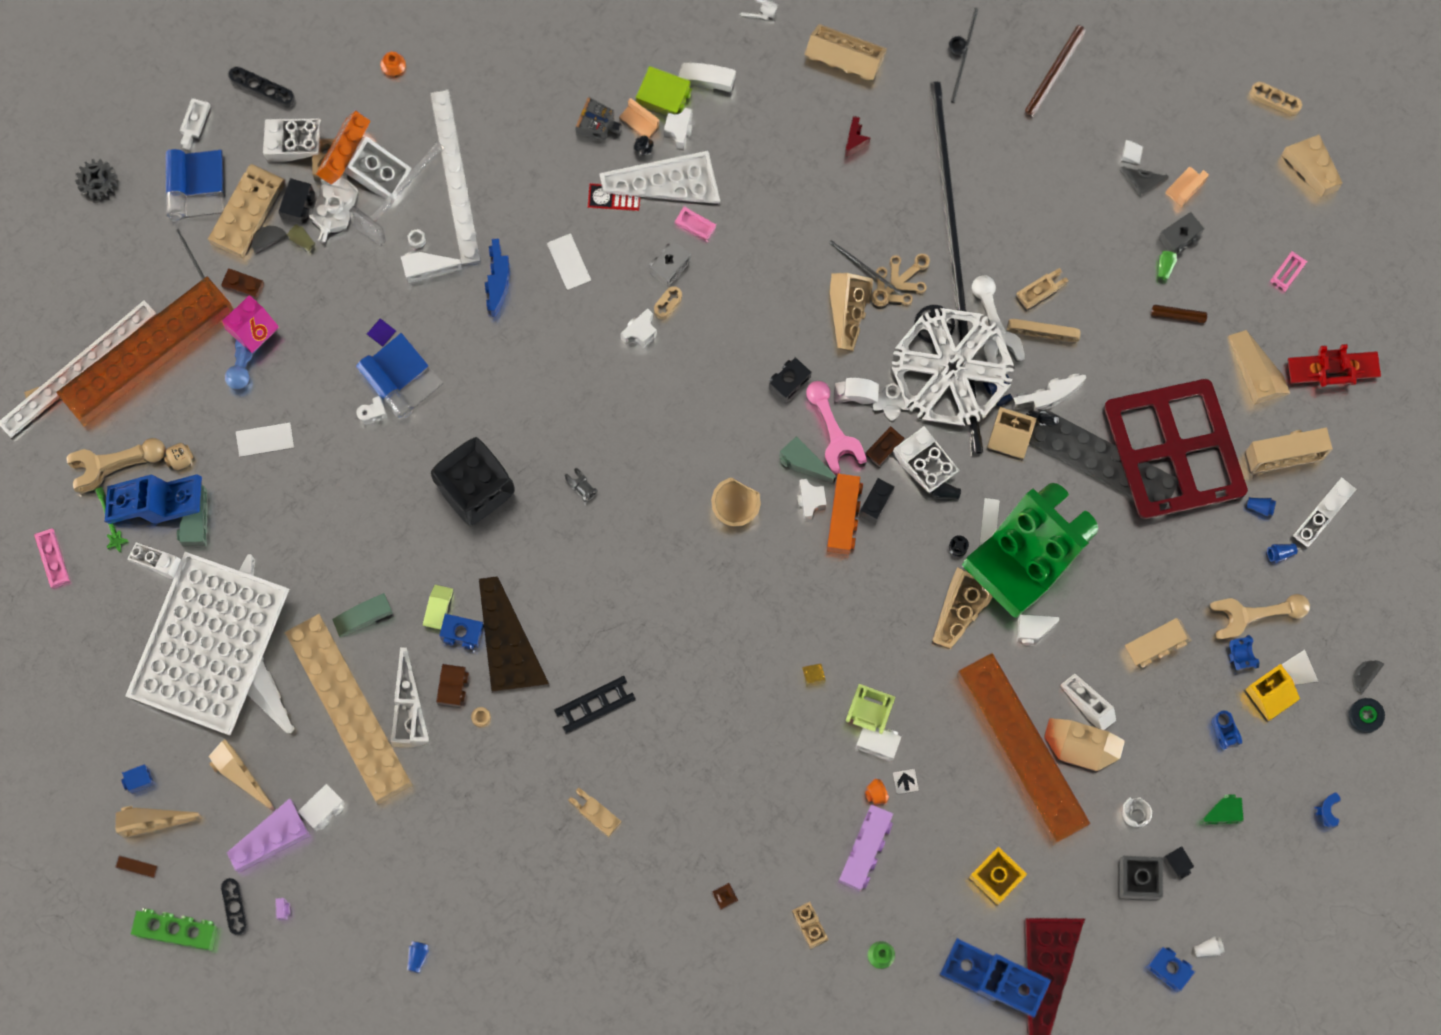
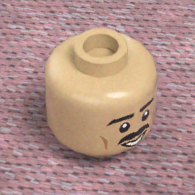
[164,443,194,471]

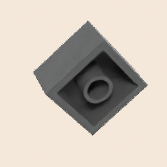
[1119,856,1163,900]

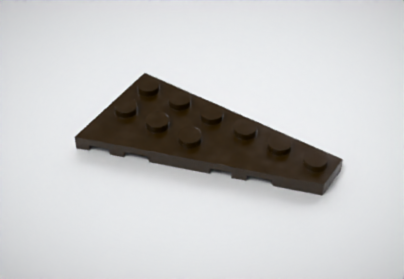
[479,576,550,693]

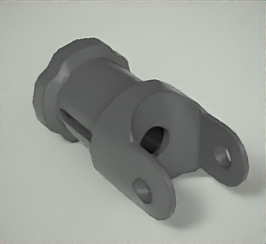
[565,468,598,502]

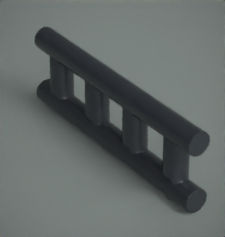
[554,675,636,734]

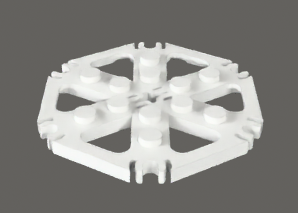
[892,308,1014,427]

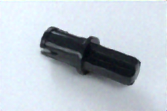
[1026,410,1059,426]

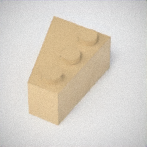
[1281,135,1343,197]

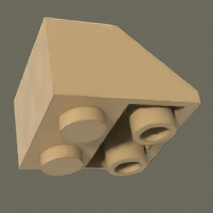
[987,407,1037,459]

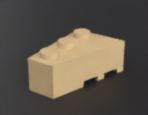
[1125,618,1192,668]

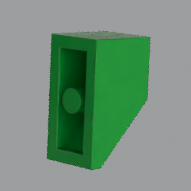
[1200,794,1244,825]

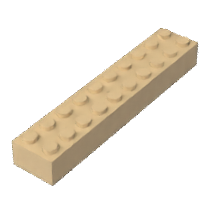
[284,614,413,805]

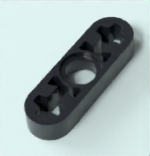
[221,878,248,936]

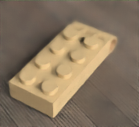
[208,164,285,259]

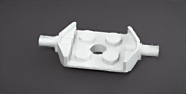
[309,172,358,243]

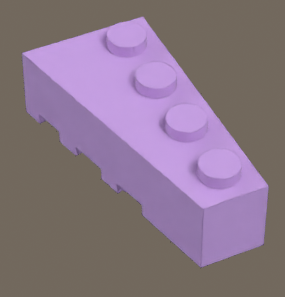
[227,798,310,873]
[838,804,893,891]

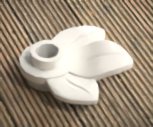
[873,383,911,421]

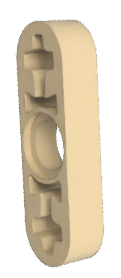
[1250,82,1302,116]

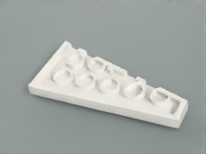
[599,151,720,204]

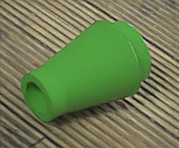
[1157,251,1177,280]

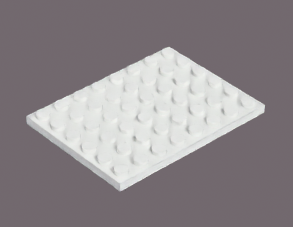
[126,552,290,736]

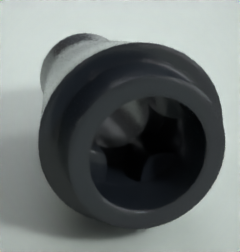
[932,482,961,500]

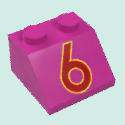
[222,295,279,353]

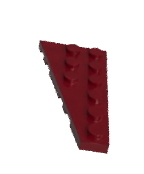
[1025,918,1086,1035]

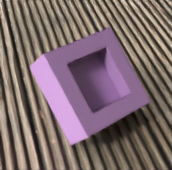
[276,898,290,921]

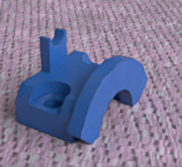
[1228,635,1260,670]
[1314,792,1341,828]

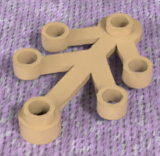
[871,253,930,307]

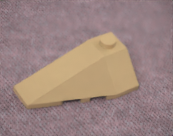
[209,739,275,811]

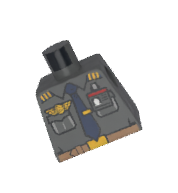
[575,97,622,140]

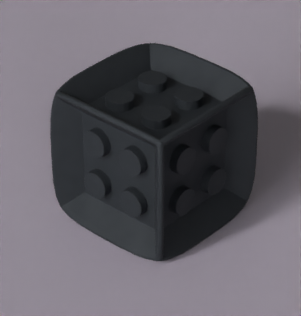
[431,437,515,526]

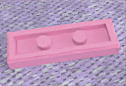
[34,528,70,589]

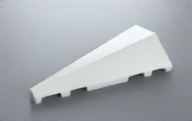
[391,647,429,748]
[247,656,295,733]

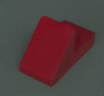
[844,116,871,157]

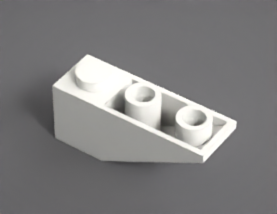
[127,542,181,580]

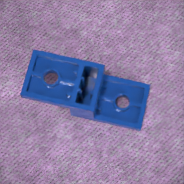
[104,474,202,524]
[940,938,1051,1018]

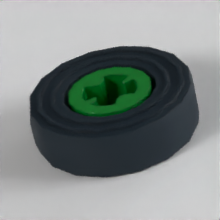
[1349,698,1385,733]

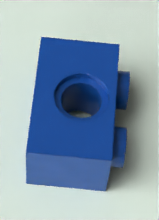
[439,614,484,650]
[1146,947,1195,993]

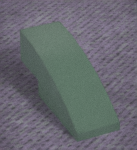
[332,593,393,637]

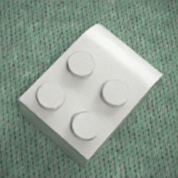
[344,136,412,200]

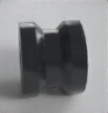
[949,535,969,557]

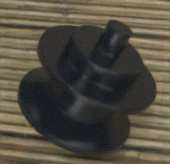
[634,135,654,156]

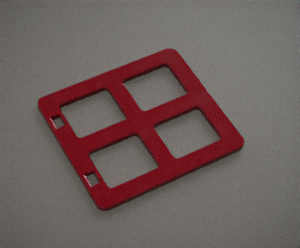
[1104,379,1248,519]

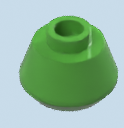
[868,941,895,969]

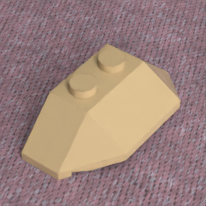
[1044,718,1125,771]

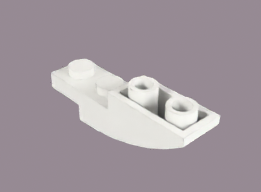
[1012,374,1086,412]
[1293,477,1357,548]

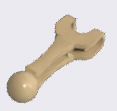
[66,438,166,493]
[1210,594,1310,639]

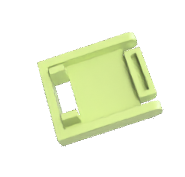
[846,684,895,734]

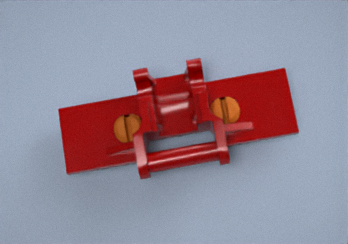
[1288,344,1381,387]

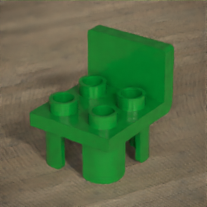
[962,483,1098,618]

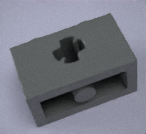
[1159,212,1204,253]

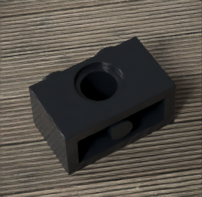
[769,357,812,404]

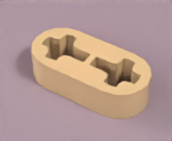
[654,286,682,320]

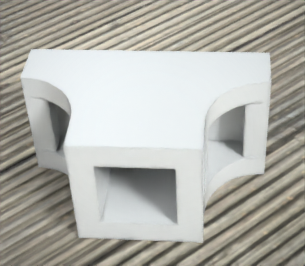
[664,108,693,150]
[620,308,657,348]
[797,479,826,521]

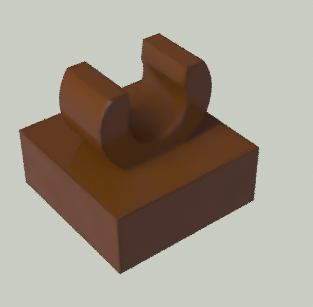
[711,883,738,910]

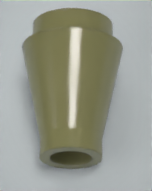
[287,224,315,251]

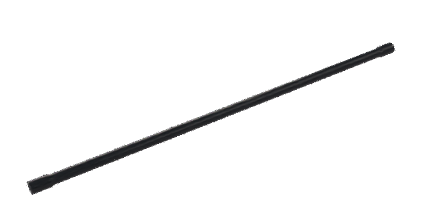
[930,81,983,454]

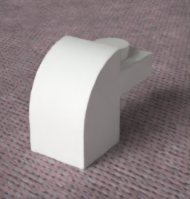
[834,378,879,405]

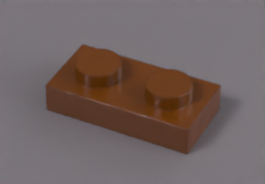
[221,268,264,299]
[865,426,905,467]

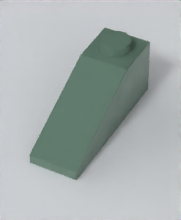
[779,436,836,484]
[177,485,207,547]

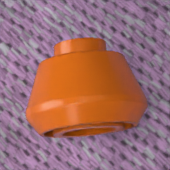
[380,51,406,76]
[865,778,889,804]

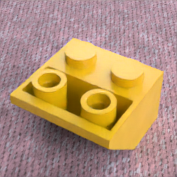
[1245,664,1300,721]

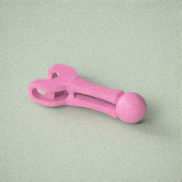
[806,381,867,475]

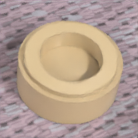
[471,707,491,728]

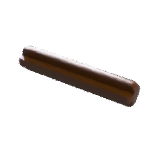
[1151,305,1208,323]

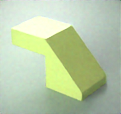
[423,585,453,630]

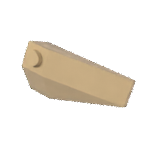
[830,273,873,351]
[1228,330,1290,405]
[932,567,992,649]
[115,806,202,838]

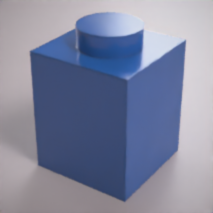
[121,764,154,794]

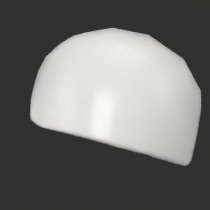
[1122,797,1152,827]

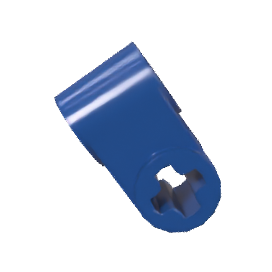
[1212,710,1242,750]

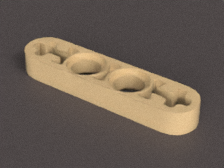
[1007,319,1081,342]

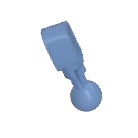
[225,340,257,390]

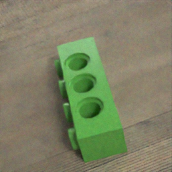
[131,908,218,951]

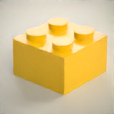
[969,846,1027,905]

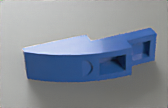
[485,238,510,317]

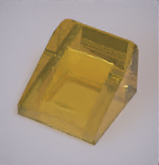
[802,663,826,686]

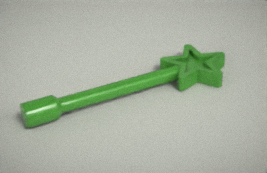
[95,487,128,552]

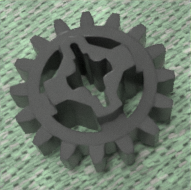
[75,159,117,199]

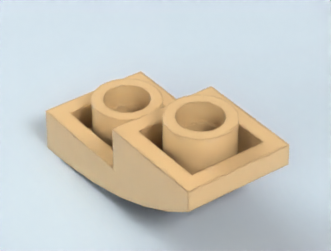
[792,902,829,949]

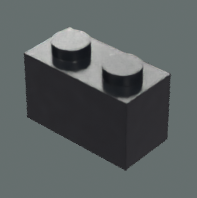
[278,178,315,224]
[859,478,895,525]

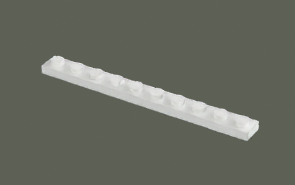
[430,90,481,266]
[0,300,158,438]

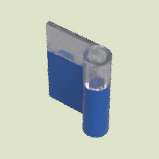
[165,149,223,221]
[356,333,443,419]

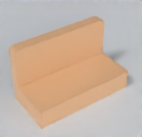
[619,98,659,139]
[1166,167,1209,207]

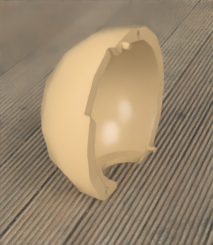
[711,478,761,526]

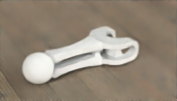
[972,275,1025,363]

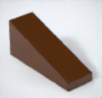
[116,855,158,878]

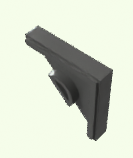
[1120,166,1169,196]

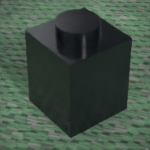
[1163,846,1195,879]

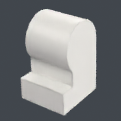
[356,396,388,425]

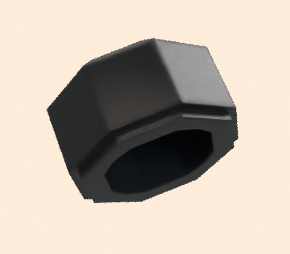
[949,36,967,55]

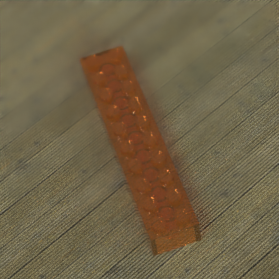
[56,276,234,426]
[956,653,1091,846]

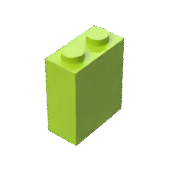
[636,66,692,116]

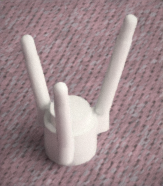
[740,0,778,20]

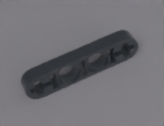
[228,67,295,108]

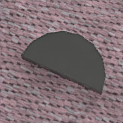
[252,225,288,254]
[1353,660,1384,695]

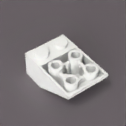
[263,119,321,163]
[892,426,960,493]

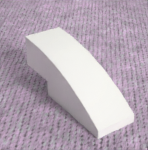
[678,63,736,92]

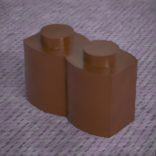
[436,664,469,707]

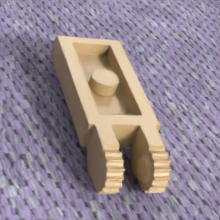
[1016,268,1069,310]
[568,787,621,837]

